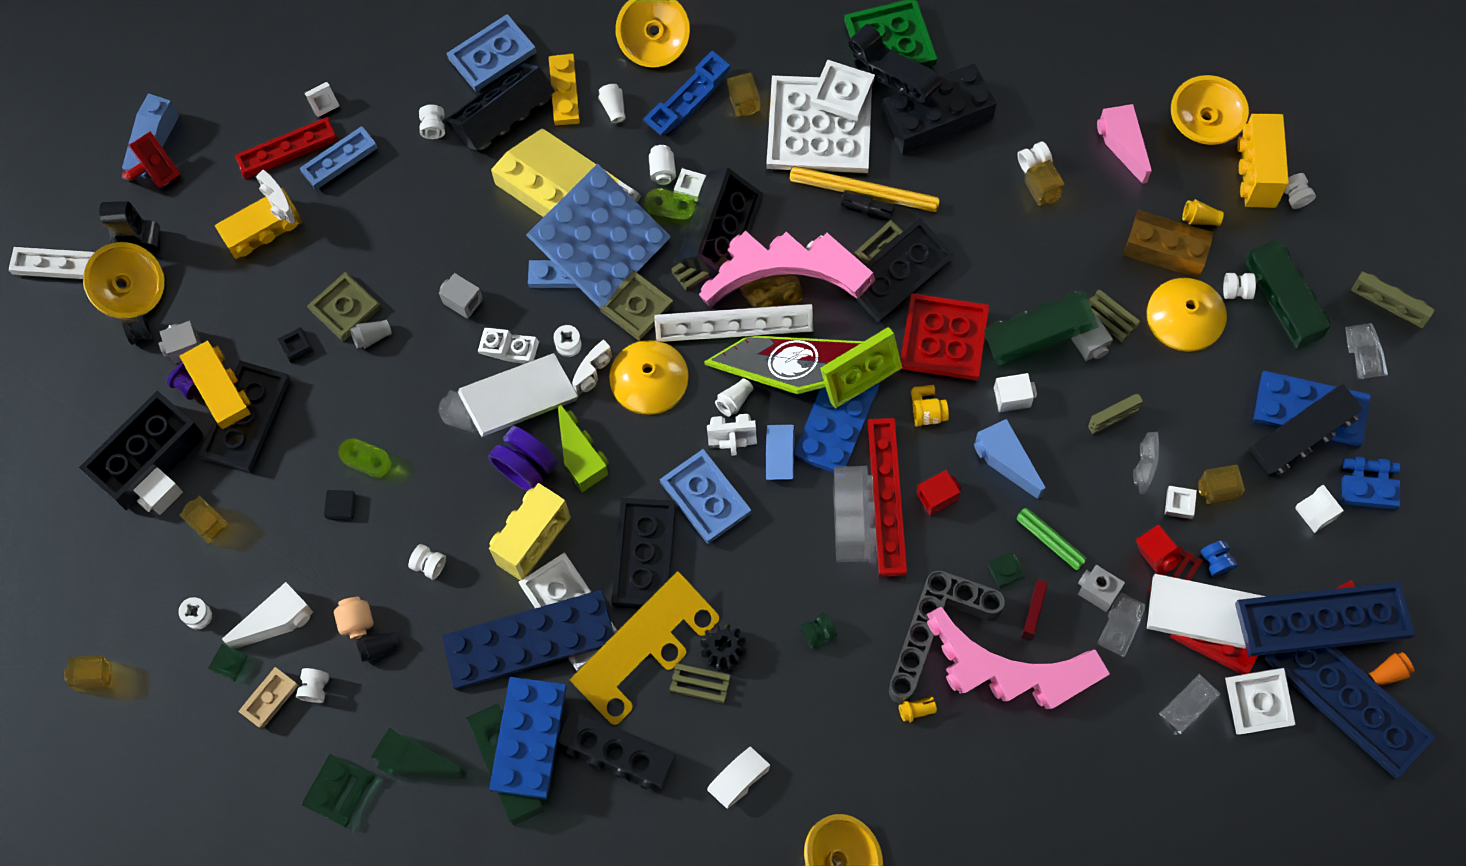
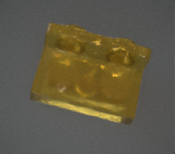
[739,274,804,308]

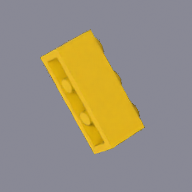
[215,188,303,260]
[179,340,251,429]

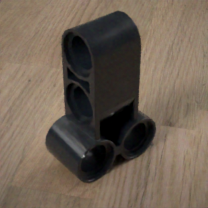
[99,201,160,253]

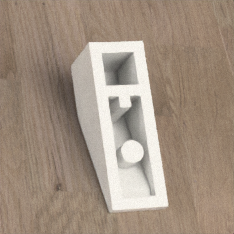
[222,582,313,650]

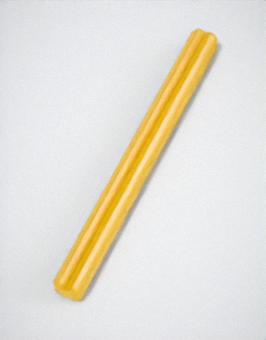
[790,167,940,212]

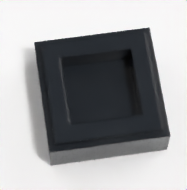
[278,327,314,363]
[324,490,355,519]

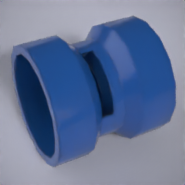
[1200,540,1238,577]

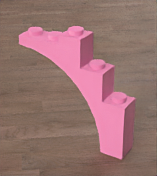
[699,231,875,308]
[927,606,1110,709]

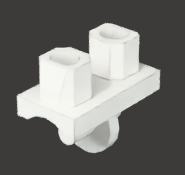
[707,414,757,456]

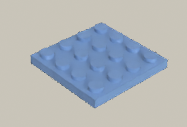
[526,163,671,308]

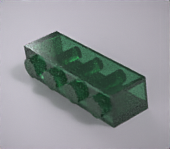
[1245,239,1331,349]
[984,291,1099,366]

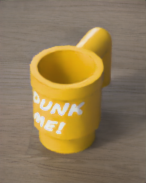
[911,385,949,426]

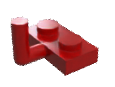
[122,131,181,188]

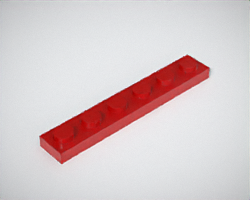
[867,418,907,577]

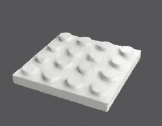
[767,76,872,173]

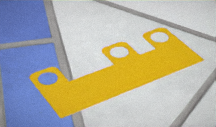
[570,571,719,725]

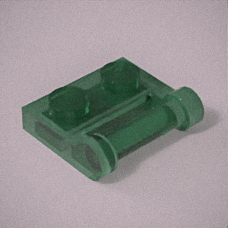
[301,754,374,828]

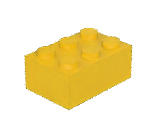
[1237,114,1289,208]

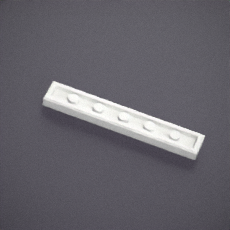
[654,304,814,342]

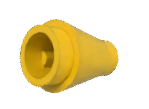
[1182,199,1224,226]

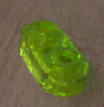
[644,188,696,219]
[338,438,391,477]

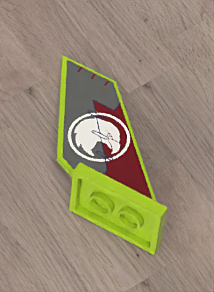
[704,327,902,408]

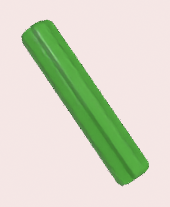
[1017,508,1086,570]

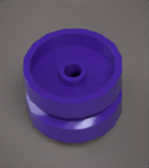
[487,426,558,491]

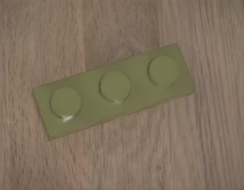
[1351,271,1435,328]

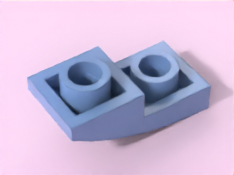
[766,425,795,480]

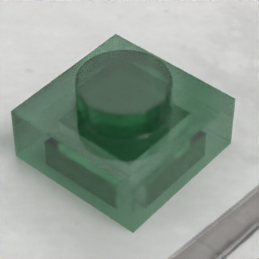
[987,551,1025,589]
[208,644,249,682]

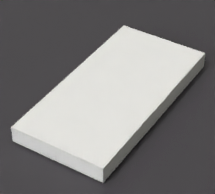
[458,353,578,437]
[518,552,617,672]
[1147,574,1266,649]

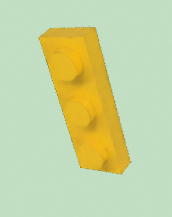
[549,54,580,126]

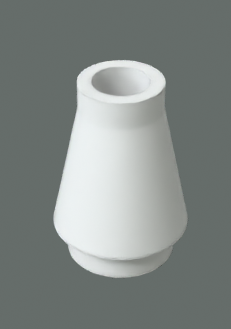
[598,84,626,123]
[715,378,754,416]

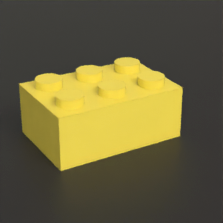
[489,483,571,581]

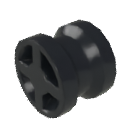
[122,314,153,345]

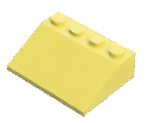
[491,128,619,217]

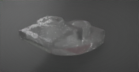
[1345,323,1388,379]
[1133,432,1159,494]
[1097,592,1146,657]
[1160,674,1220,734]

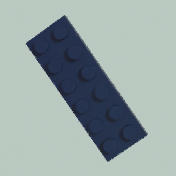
[1235,582,1416,657]
[442,589,614,690]
[1264,647,1436,779]

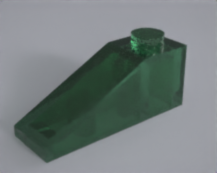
[371,728,466,778]

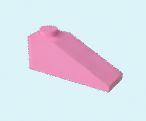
[1097,104,1152,184]

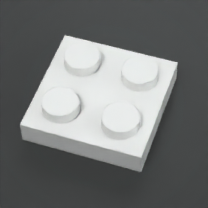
[810,60,875,121]
[1225,668,1295,734]

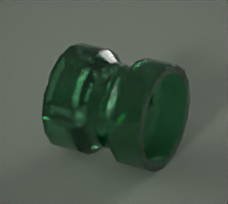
[800,612,838,650]

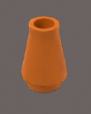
[1368,652,1415,687]

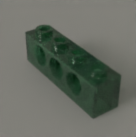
[466,703,547,826]

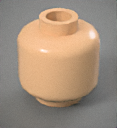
[334,596,374,640]

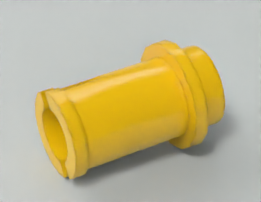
[899,695,937,723]

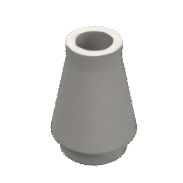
[350,320,392,349]

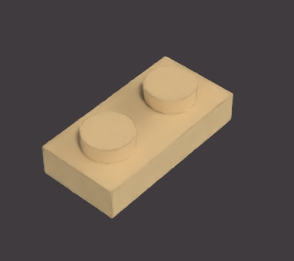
[238,667,299,730]

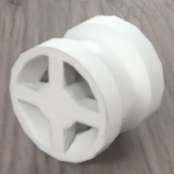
[554,325,582,357]
[179,597,212,630]

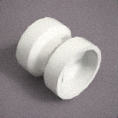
[419,105,445,139]
[1018,141,1053,175]
[1284,173,1316,209]
[1223,273,1256,299]
[408,544,446,580]
[296,668,330,703]

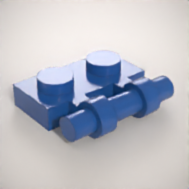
[1342,456,1400,509]

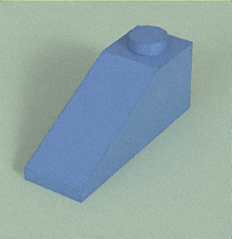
[122,93,179,178]
[974,419,1045,499]

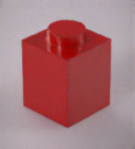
[916,470,961,516]
[1136,525,1182,575]

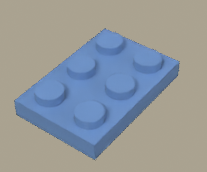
[447,14,537,92]
[659,449,752,544]

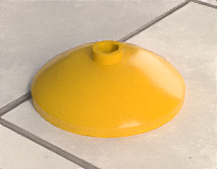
[616,0,690,67]
[1171,75,1249,145]
[83,242,164,319]
[1147,278,1227,352]
[609,340,689,415]
[804,814,883,866]

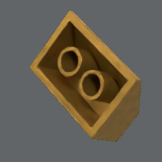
[1123,210,1213,279]

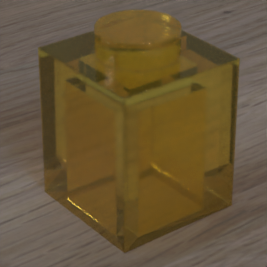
[727,72,760,117]
[1024,160,1065,206]
[1198,464,1245,504]
[180,496,228,544]
[64,655,111,691]

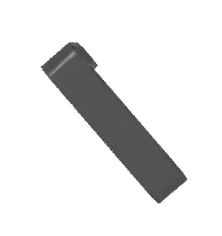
[889,571,1005,704]

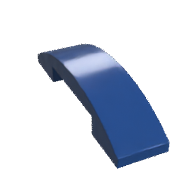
[643,51,731,136]

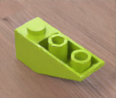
[558,405,609,492]

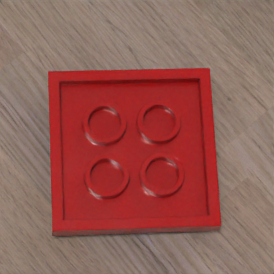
[901,293,989,381]

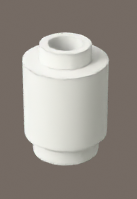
[649,145,676,185]

